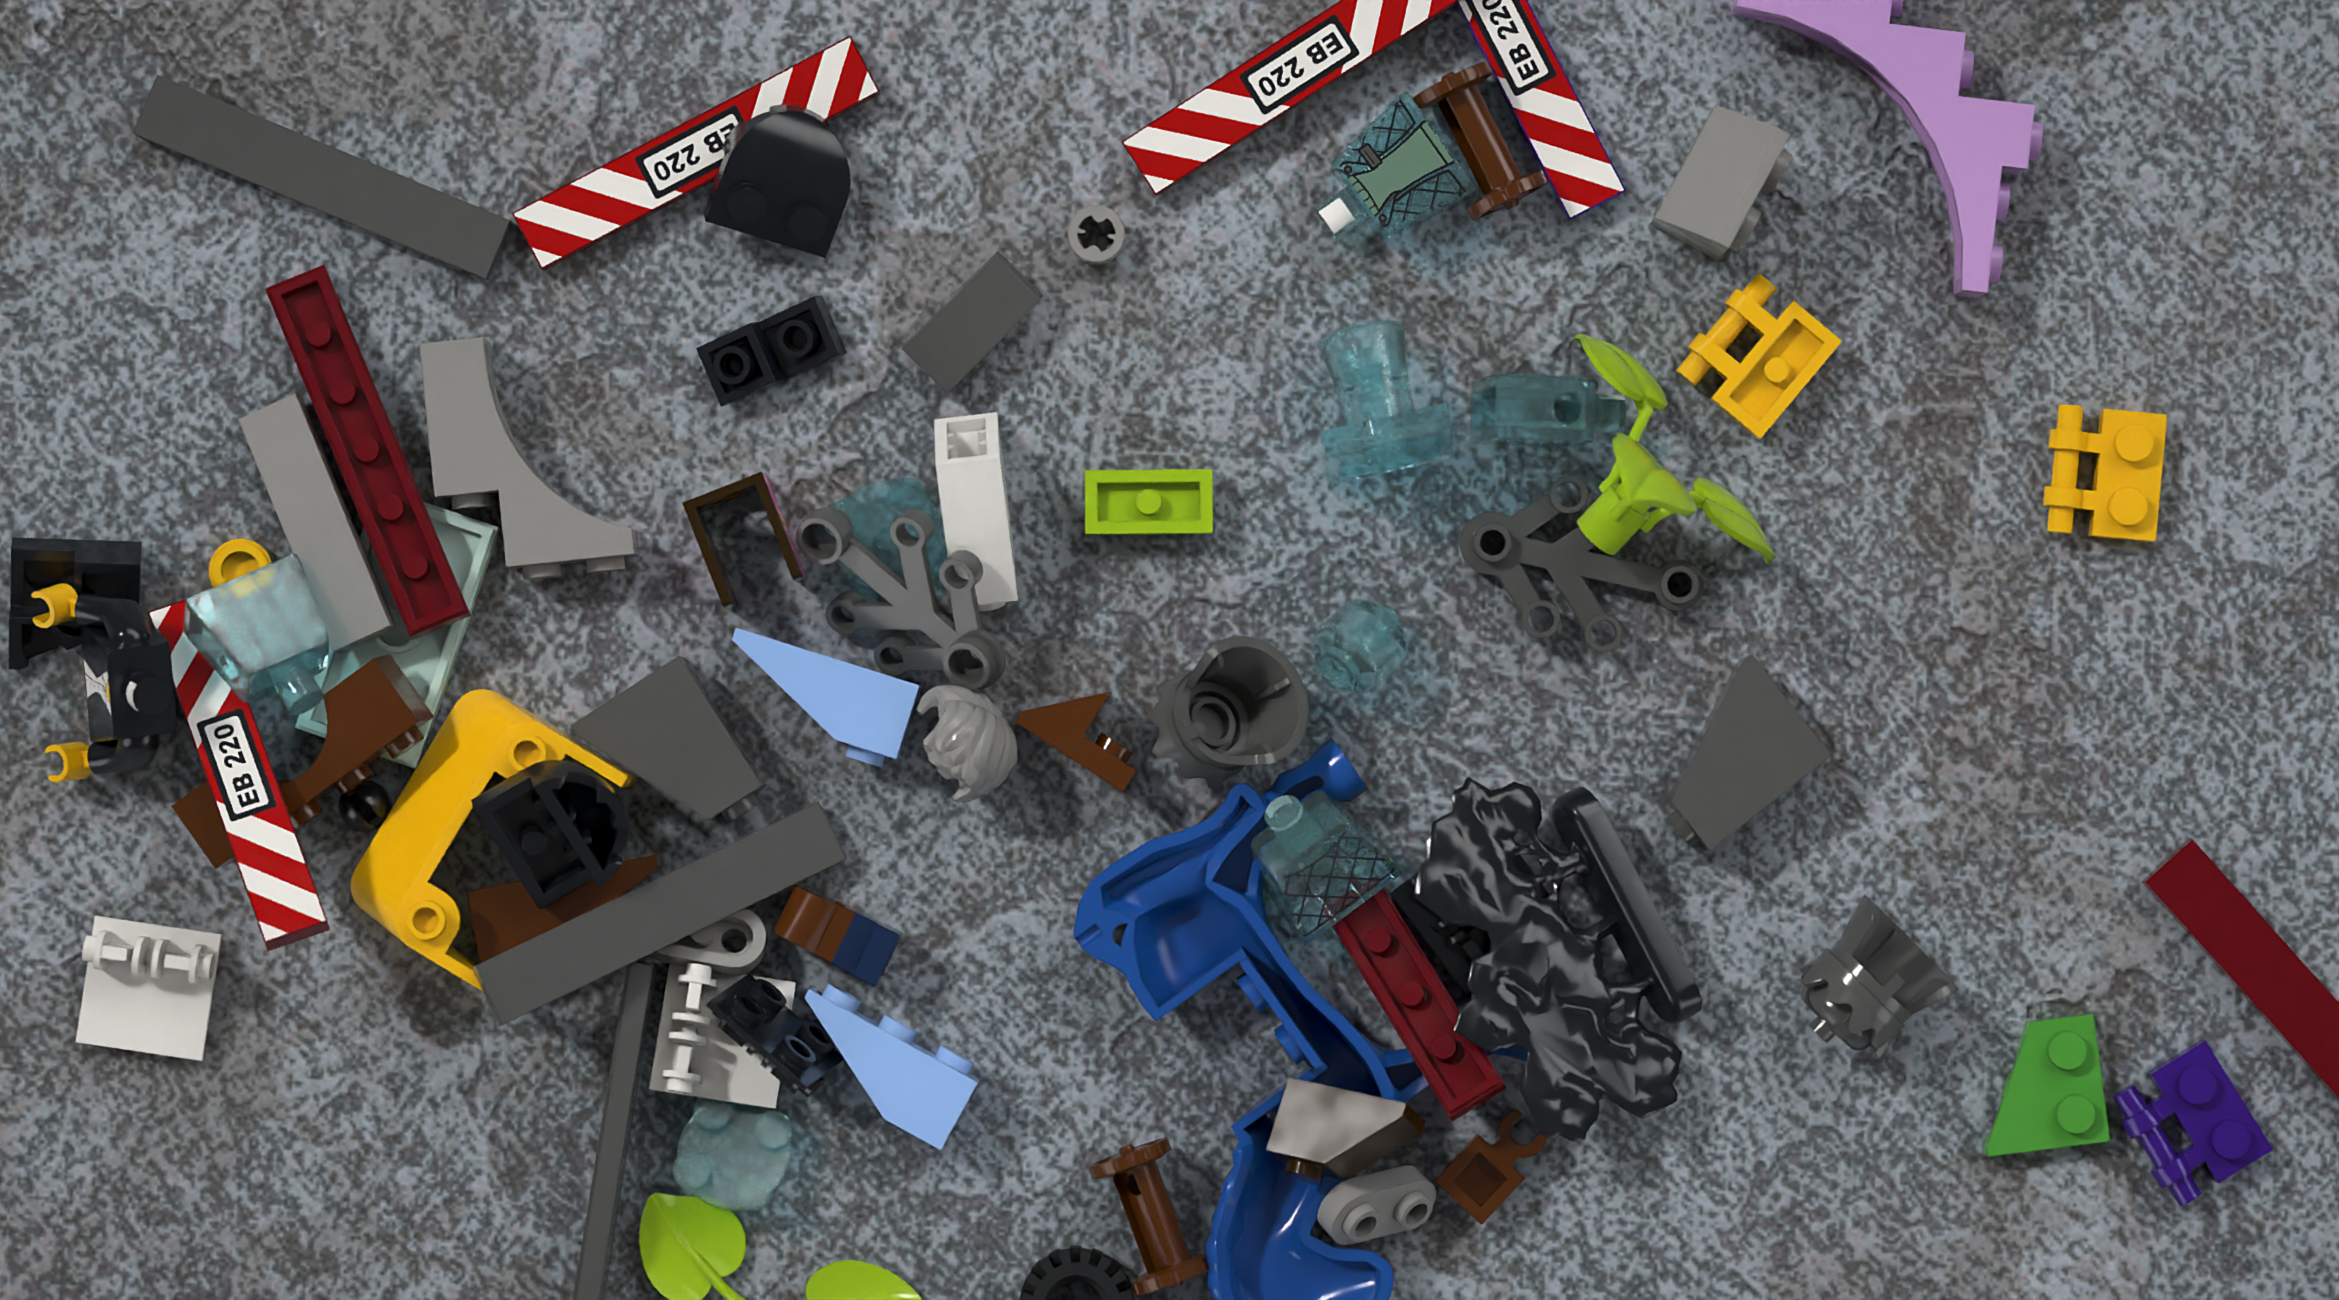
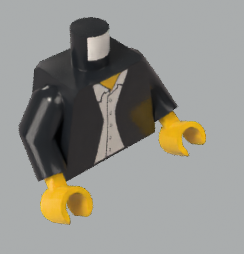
[31,583,177,783]

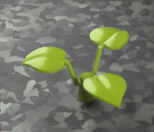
[1572,333,1776,564]
[639,1193,922,1300]

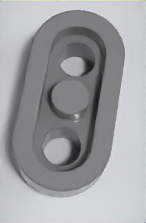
[649,908,766,975]
[1317,1165,1436,1245]

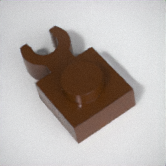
[1434,1108,1547,1225]

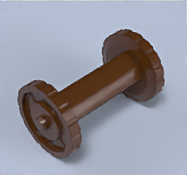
[1412,61,1548,221]
[1088,1137,1209,1296]

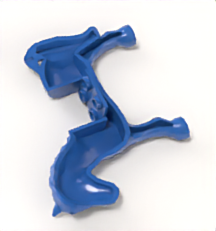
[1073,738,1528,1300]

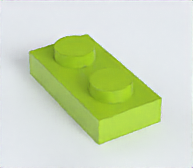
[1085,469,1213,535]

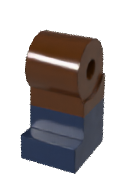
[773,885,903,987]

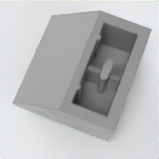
[1650,105,1793,260]

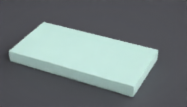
[295,502,501,769]

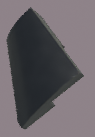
[9,537,142,670]

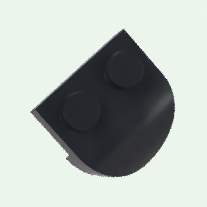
[703,105,851,258]
[471,760,631,910]

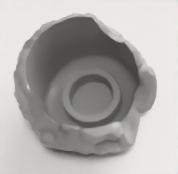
[916,685,1018,803]

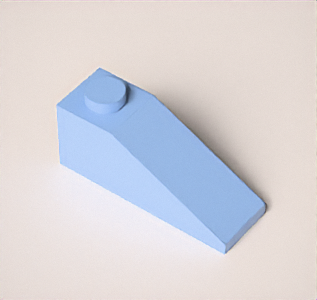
[732,628,922,767]

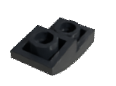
[696,296,847,407]

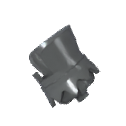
[1150,636,1309,788]
[1799,894,1959,1059]

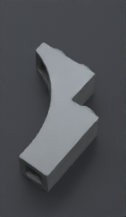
[419,337,640,580]

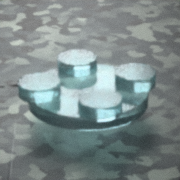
[831,477,948,597]
[673,1097,793,1211]

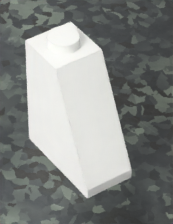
[934,412,1018,611]

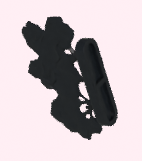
[1414,777,1702,1142]

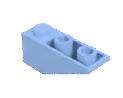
[804,983,980,1150]

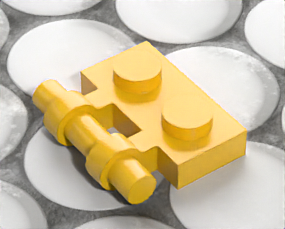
[1676,273,1842,440]
[2043,404,2167,542]

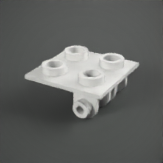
[76,916,222,1061]
[649,963,796,1109]

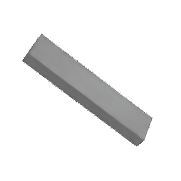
[238,393,396,653]

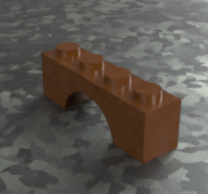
[171,654,434,869]

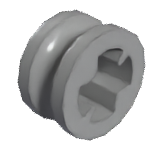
[1068,205,1125,265]

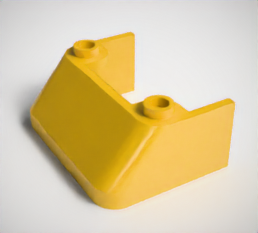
[351,689,637,991]

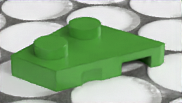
[1983,1013,2110,1157]

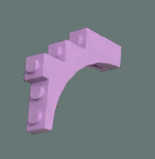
[1730,0,2043,298]

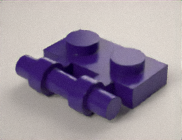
[2112,1040,2273,1206]

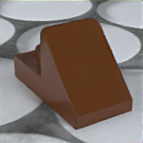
[1015,692,1137,792]

